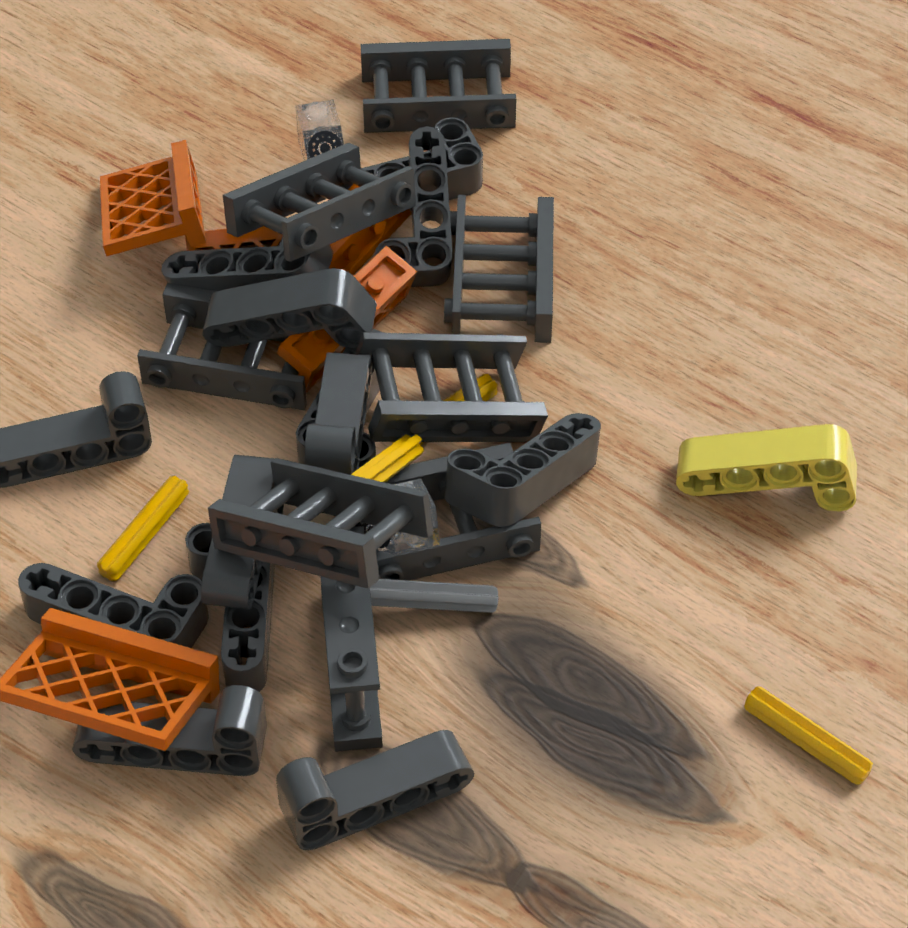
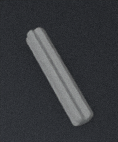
[370,579,499,613]

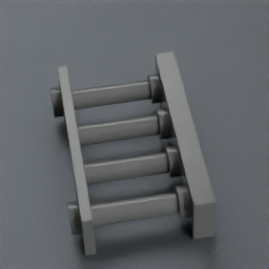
[361,39,516,133]
[223,143,416,262]
[444,195,554,343]
[137,283,307,411]
[355,332,548,442]
[366,443,541,581]
[208,458,433,589]
[320,526,383,752]

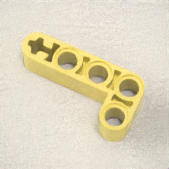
[676,424,857,512]

